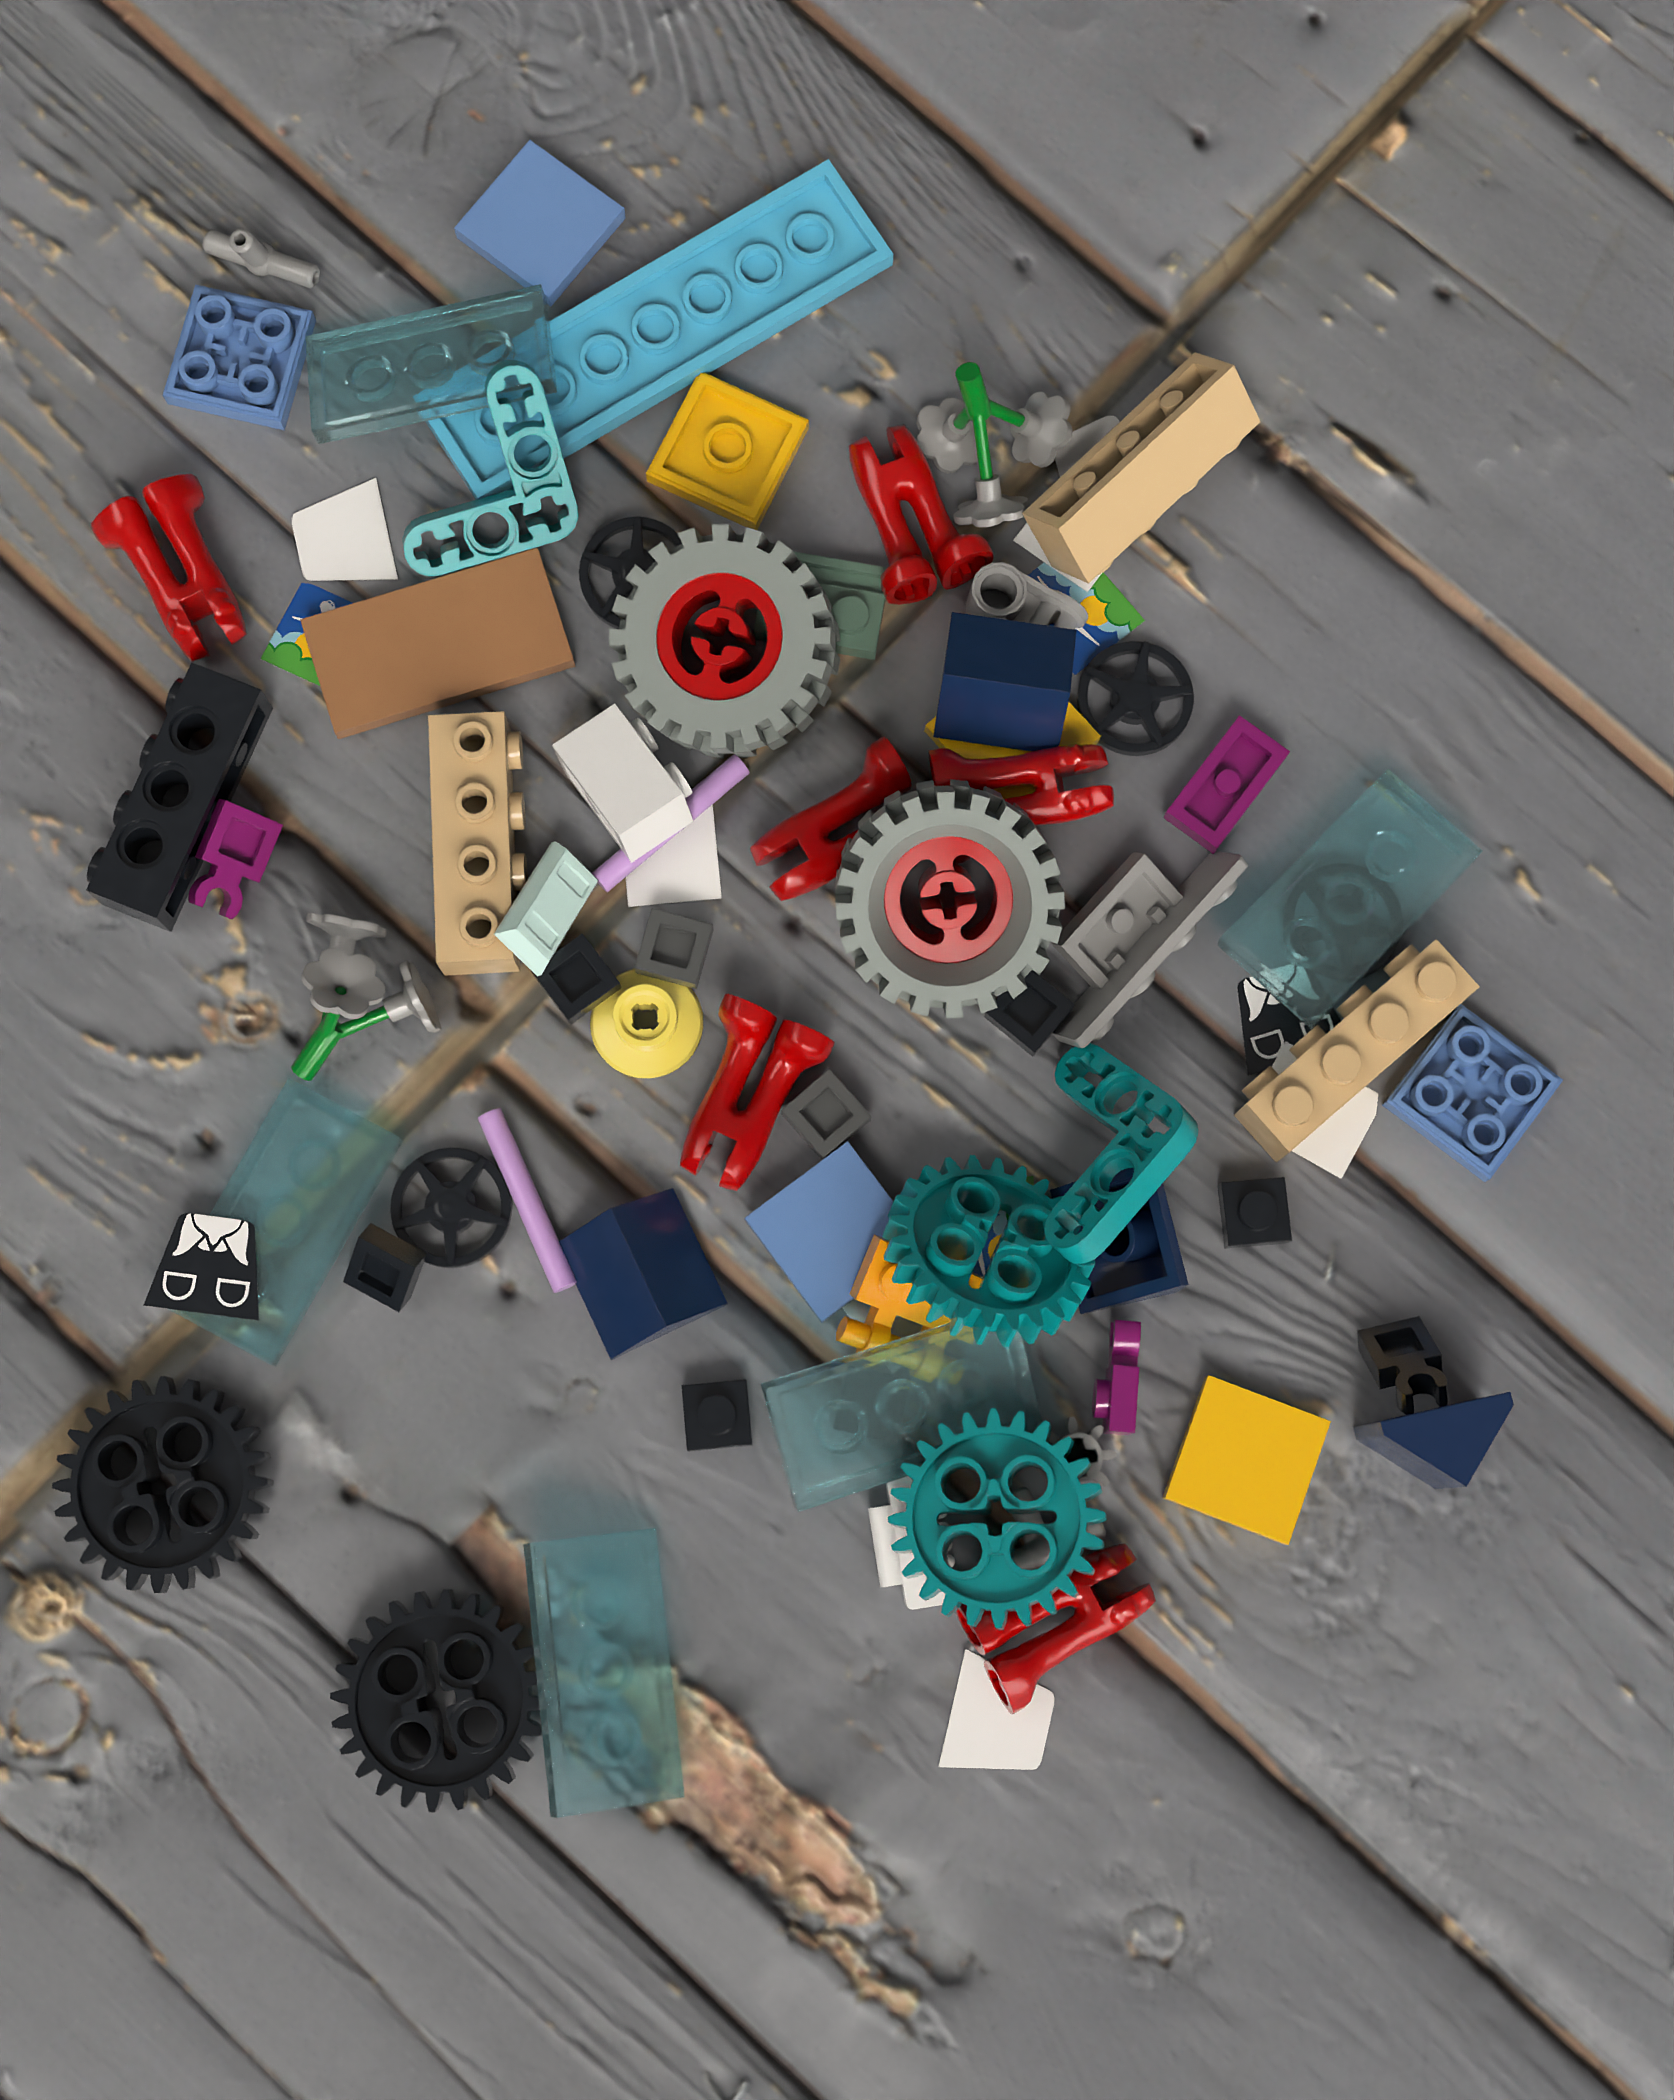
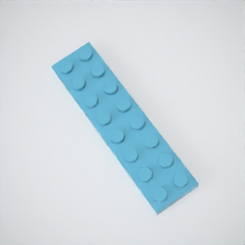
[415,159,894,500]

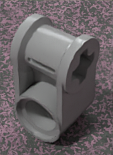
[965,562,1088,630]

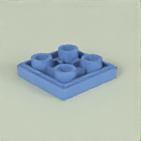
[454,140,626,307]
[163,284,316,431]
[1382,1004,1563,1182]
[744,1141,893,1323]

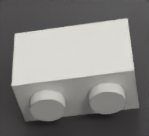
[552,704,694,863]

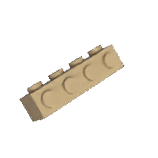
[1022,352,1260,584]
[428,711,528,976]
[1234,939,1480,1163]

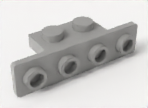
[1051,851,1248,1048]

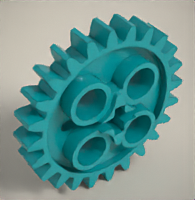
[882,1155,1095,1347]
[888,1408,1107,1630]

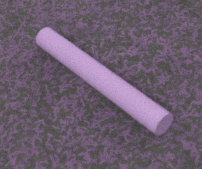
[591,754,750,892]
[478,1108,577,1293]

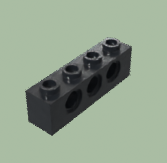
[86,662,273,932]

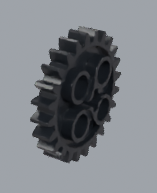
[52,1376,274,1593]
[330,1589,550,1812]

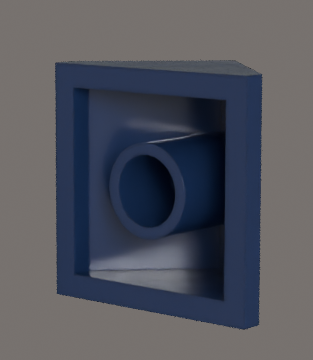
[933,612,1077,752]
[1050,1168,1189,1314]
[559,1188,728,1360]
[1353,1392,1514,1489]

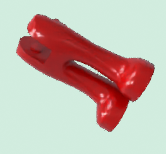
[848,424,994,605]
[91,474,247,662]
[750,737,916,901]
[928,744,1114,864]
[680,994,835,1191]
[955,1543,1156,1715]

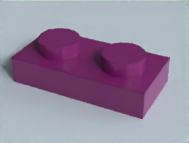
[1163,715,1290,854]

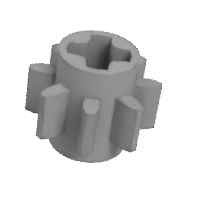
[1046,1417,1117,1489]

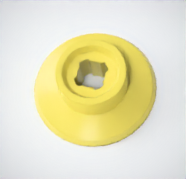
[590,969,703,1078]

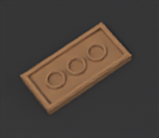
[300,547,576,739]

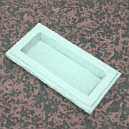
[494,841,598,976]

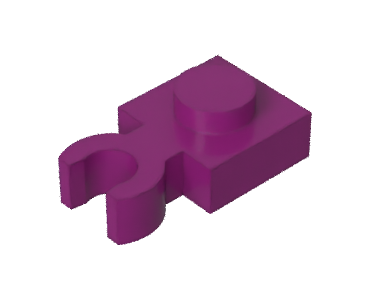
[188,799,283,919]
[1092,1320,1141,1436]

